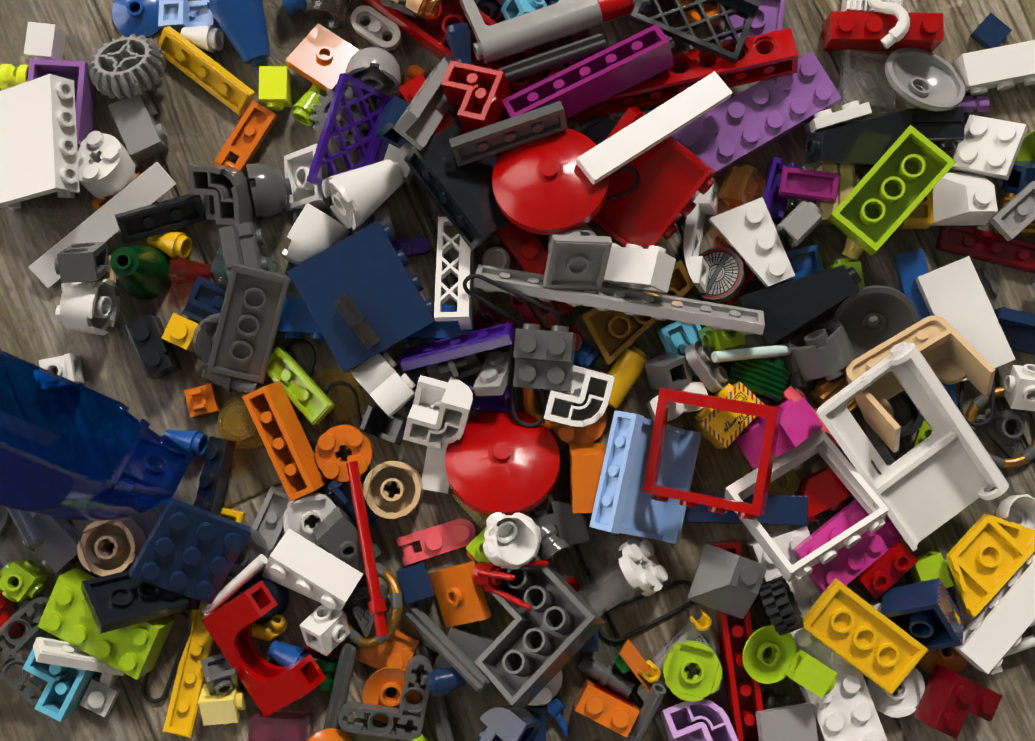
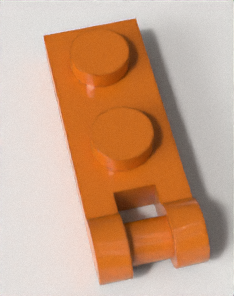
[213,100,278,174]

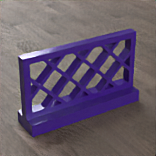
[306,73,395,188]

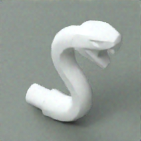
[867,0,910,49]

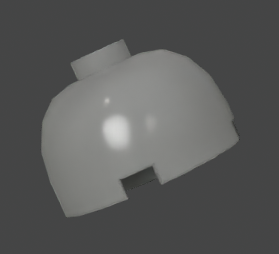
[345,47,401,100]

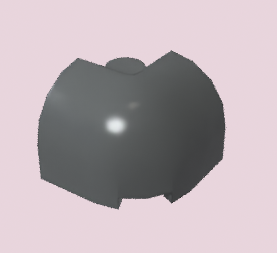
[188,164,254,225]

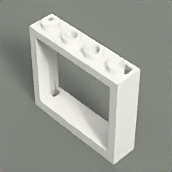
[725,428,889,582]

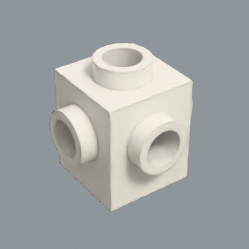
[1004,364,1035,411]
[299,604,350,656]

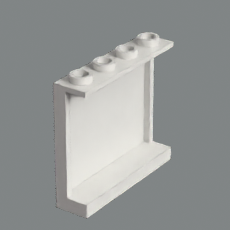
[0,74,80,210]

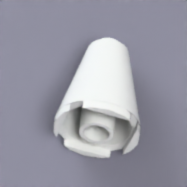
[322,159,404,230]

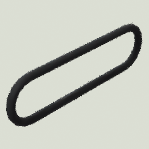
[141,612,192,703]

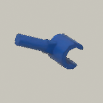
[546,695,570,737]

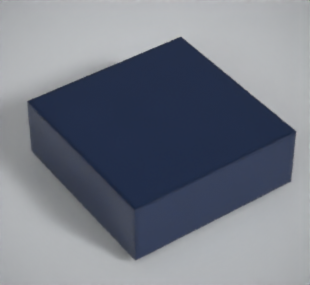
[970,13,1012,49]

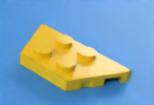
[946,514,1035,617]

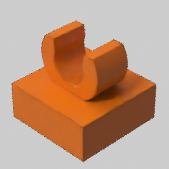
[184,384,220,418]

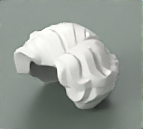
[483,512,541,569]

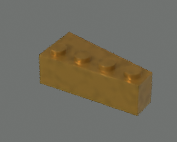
[578,260,694,366]

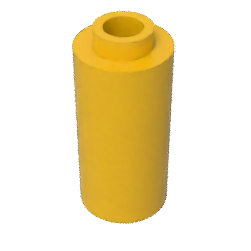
[607,346,647,410]

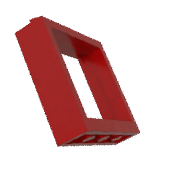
[643,388,782,520]

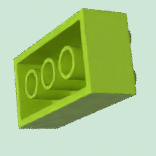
[827,125,956,256]
[37,568,175,680]

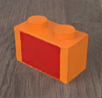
[573,678,640,738]

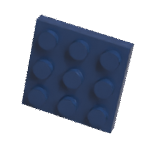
[129,498,252,604]

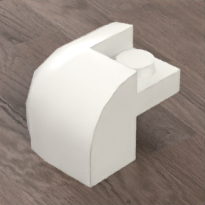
[282,203,351,266]
[544,365,615,427]
[403,375,473,448]

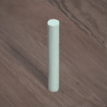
[711,344,791,363]

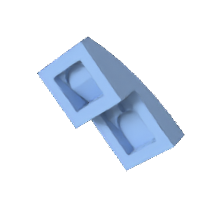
[158,0,219,30]

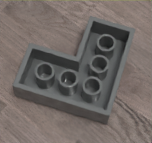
[475,553,605,708]

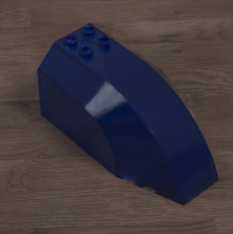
[0,350,193,521]

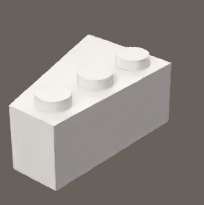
[262,528,363,612]

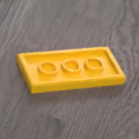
[803,578,928,695]

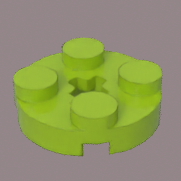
[662,640,722,702]

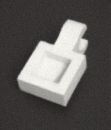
[79,673,121,717]

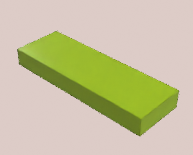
[266,346,335,425]

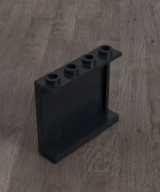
[404,120,512,251]

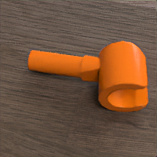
[395,65,426,97]

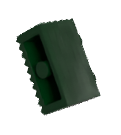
[727,347,792,403]

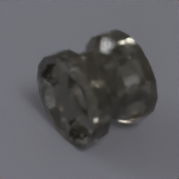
[762,689,791,710]

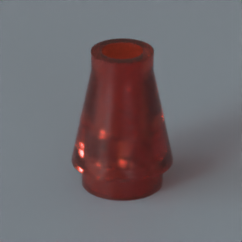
[169,257,212,285]

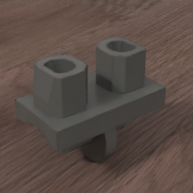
[426,353,481,382]

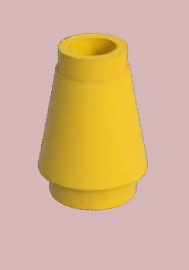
[147,231,192,259]

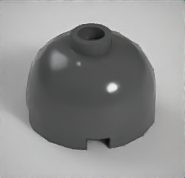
[246,163,292,220]

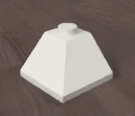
[931,172,998,226]

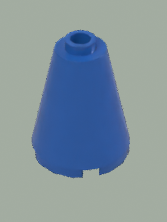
[207,0,271,67]

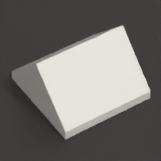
[284,144,329,211]

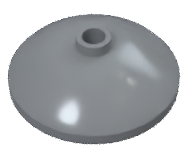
[885,47,965,112]

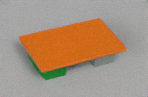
[614,638,667,704]

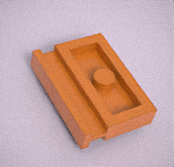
[355,629,420,670]

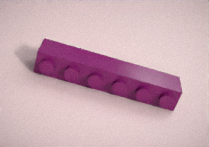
[501,24,674,119]

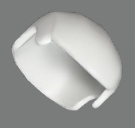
[996,494,1035,530]

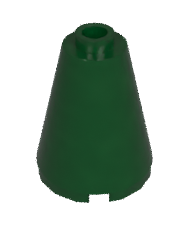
[110,245,174,300]

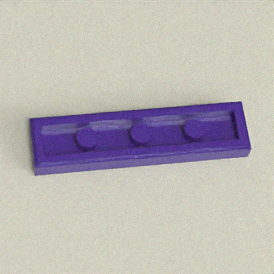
[400,322,514,371]

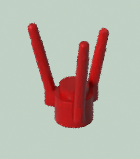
[473,560,549,610]

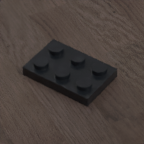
[81,570,189,634]

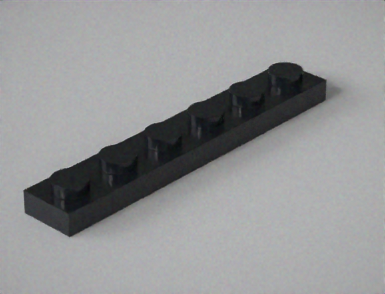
[186,436,236,610]

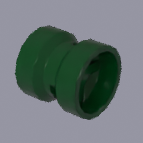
[312,654,338,691]

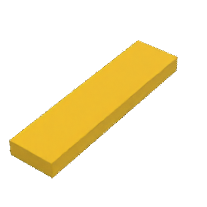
[157,26,255,116]

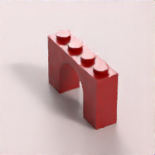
[201,580,326,717]

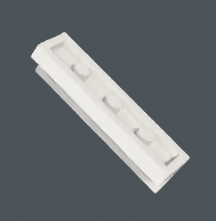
[434,217,474,330]

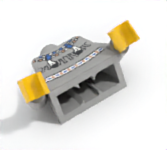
[639,609,724,694]

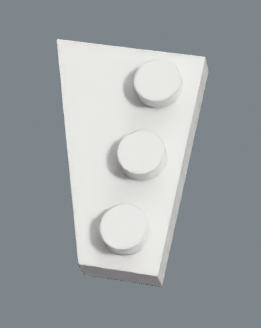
[708,197,795,288]

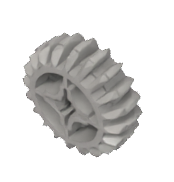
[87,34,166,100]

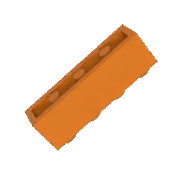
[242,381,327,502]

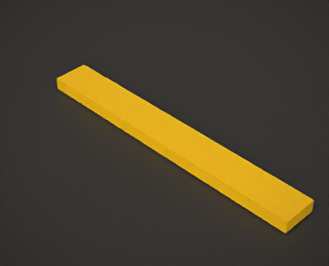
[163,507,246,738]

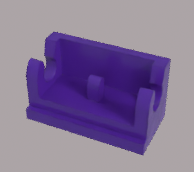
[759,157,797,223]

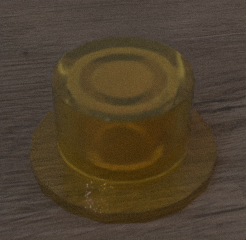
[217,394,263,450]

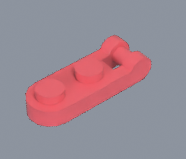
[395,518,476,566]

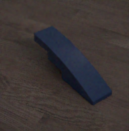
[687,493,808,526]

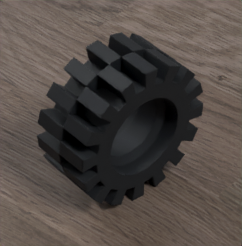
[760,576,804,636]

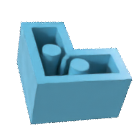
[22,637,95,722]

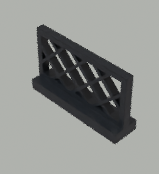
[629,0,762,64]

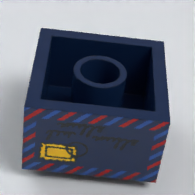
[881,578,964,651]

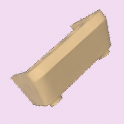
[846,316,996,453]

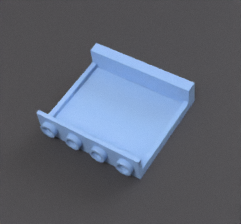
[589,411,702,545]

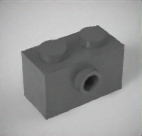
[313,506,381,572]

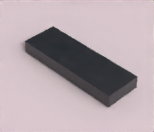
[115,194,207,244]

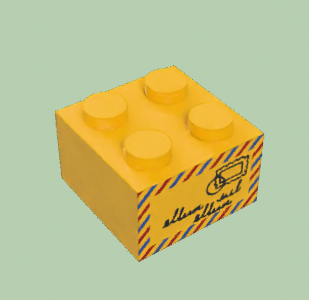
[693,382,765,449]

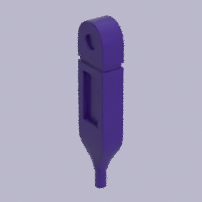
[392,236,431,257]

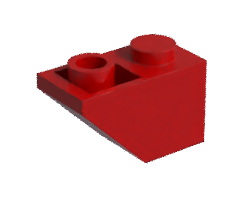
[797,466,850,524]

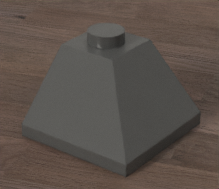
[687,543,768,619]

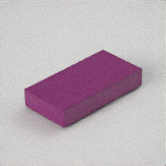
[778,167,840,204]

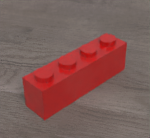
[823,11,944,52]

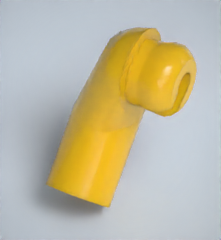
[252,614,288,641]

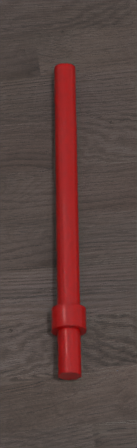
[346,461,389,637]

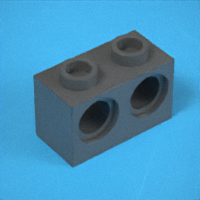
[54,242,111,283]

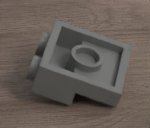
[513,323,576,391]

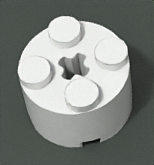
[77,131,138,199]
[55,278,121,335]

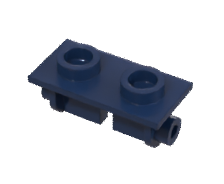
[322,480,380,526]

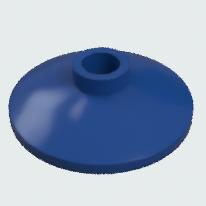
[112,0,162,38]

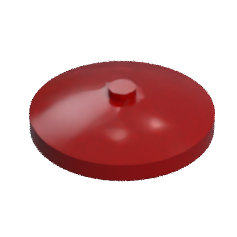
[492,129,609,235]
[445,410,560,516]

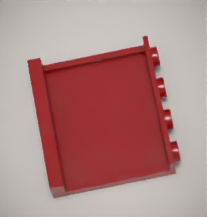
[592,107,716,249]

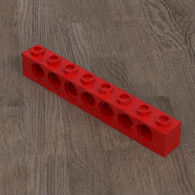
[574,28,798,122]

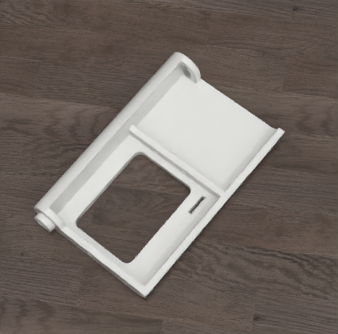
[816,342,1009,552]

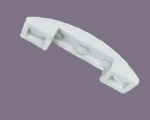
[683,177,720,293]

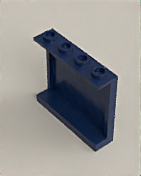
[287,220,437,373]

